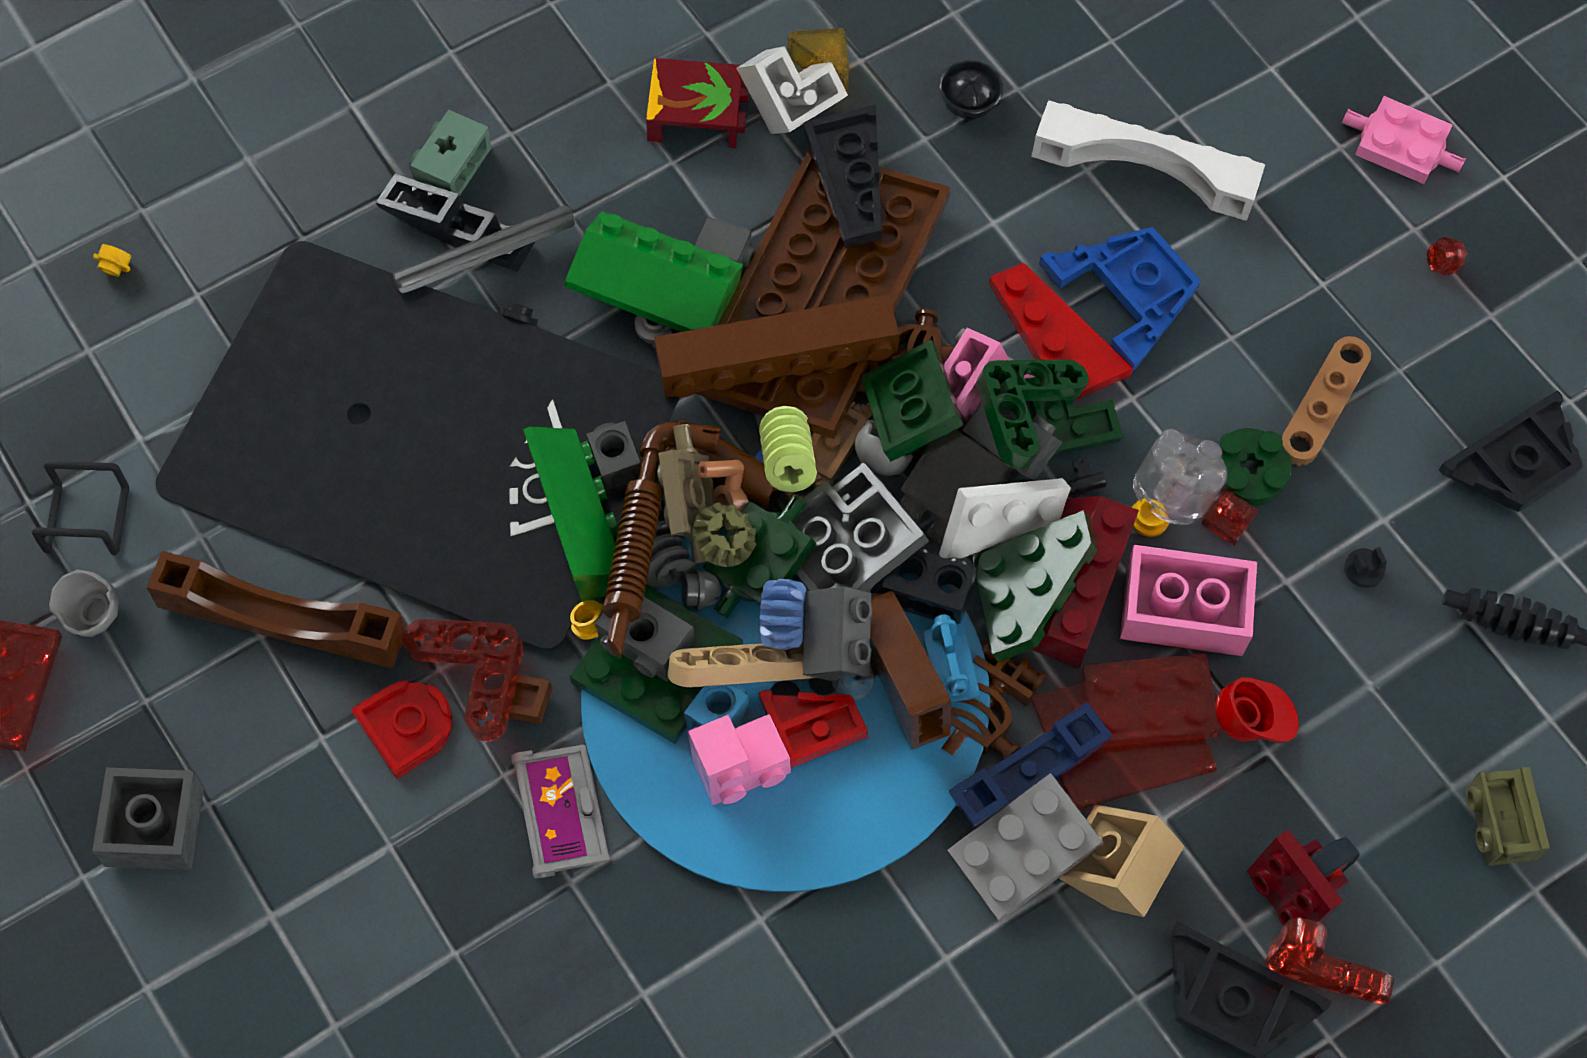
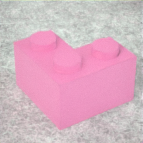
[688,714,791,805]

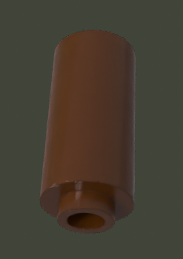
[698,437,782,511]

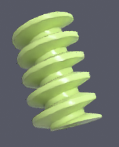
[759,406,817,492]

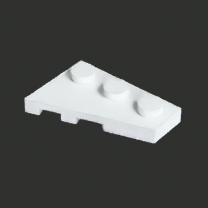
[939,478,1071,559]

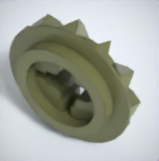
[692,502,757,567]

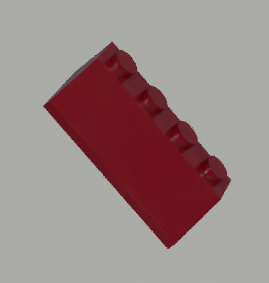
[1031,496,1139,668]

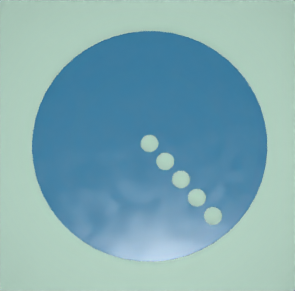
[581,512,990,892]

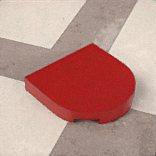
[351,680,453,779]

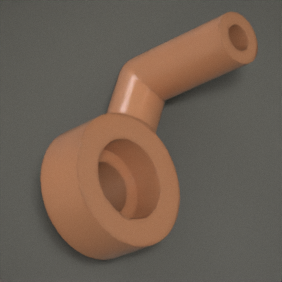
[698,460,749,526]

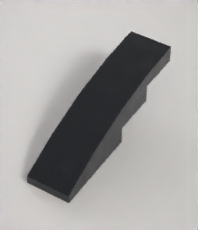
[376,174,535,272]

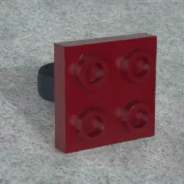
[1247,830,1360,941]

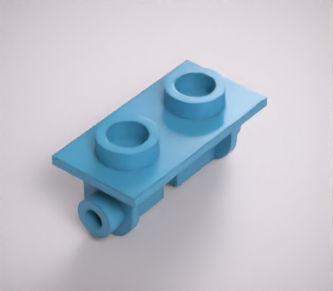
[923,614,980,703]

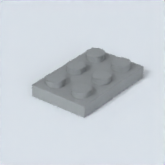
[948,773,1104,922]

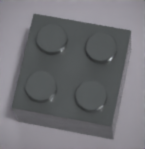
[92,767,204,870]

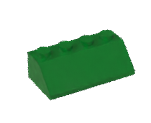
[564,211,743,332]
[523,427,618,602]

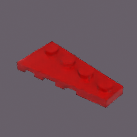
[989,262,1133,401]

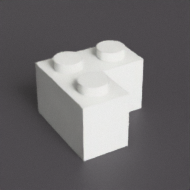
[737,46,848,134]

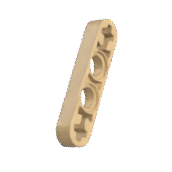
[667,643,815,687]

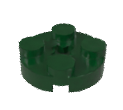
[1210,428,1292,506]

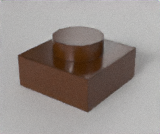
[498,673,553,725]

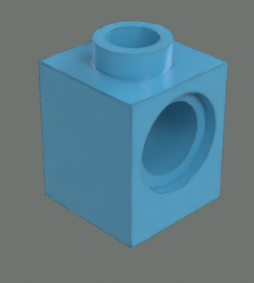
[684,684,750,730]

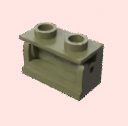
[1466,767,1550,866]

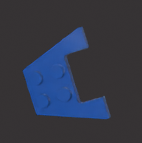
[1039,227,1201,371]

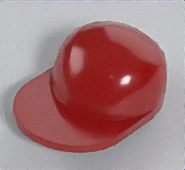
[1215,677,1299,743]

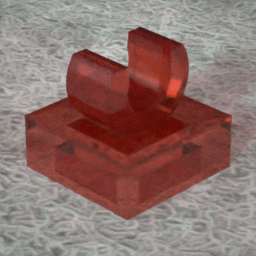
[1201,489,1259,546]

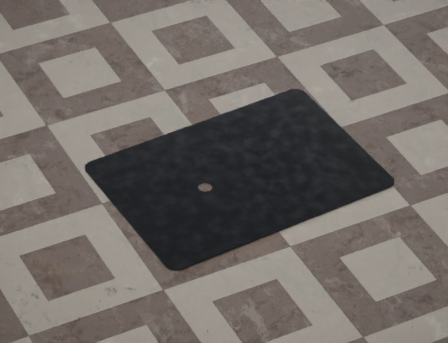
[155,241,680,649]

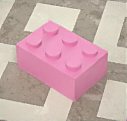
[1120,545,1257,656]

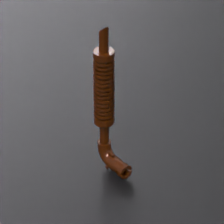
[603,419,721,659]

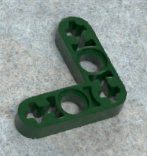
[976,359,1089,468]

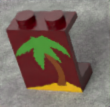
[646,58,749,148]

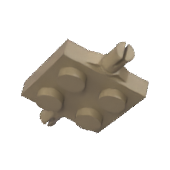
[658,424,721,564]

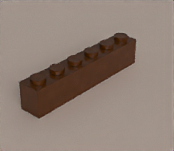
[654,294,899,398]

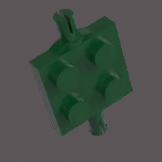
[703,495,816,619]

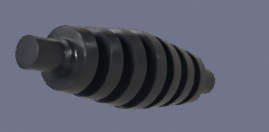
[1442,588,1587,649]

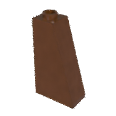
[870,591,951,750]

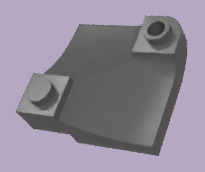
[793,462,929,592]

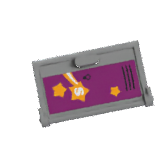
[511,745,610,878]

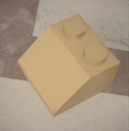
[1059,804,1184,917]

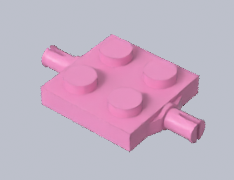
[1342,96,1466,184]

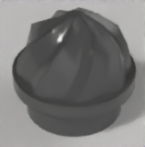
[682,569,722,611]

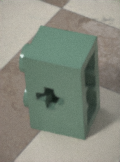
[410,109,491,196]

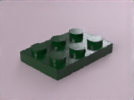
[861,340,963,462]

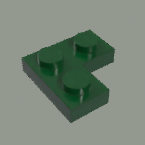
[1026,376,1123,455]

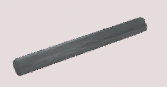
[393,205,575,293]

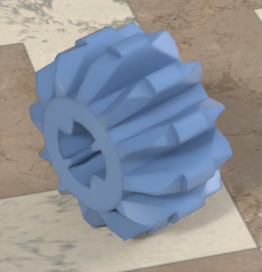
[760,579,807,650]

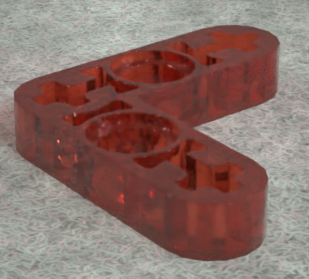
[402,619,523,742]
[1265,918,1394,1004]

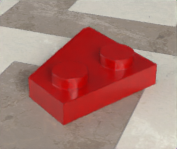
[759,690,868,768]

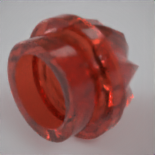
[1427,237,1468,275]

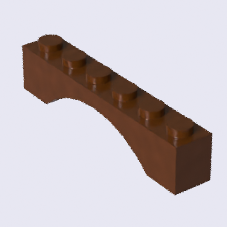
[146,551,406,669]

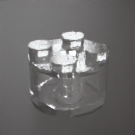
[1133,429,1227,525]

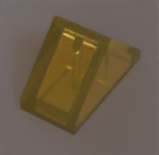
[787,28,850,93]

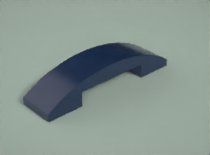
[949,702,1113,827]

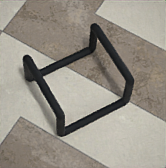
[32,461,129,555]

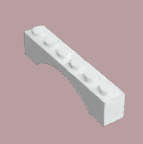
[1031,100,1265,221]

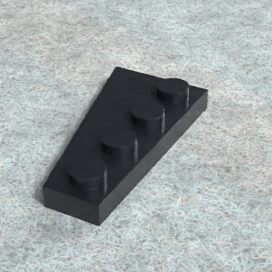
[803,104,882,248]

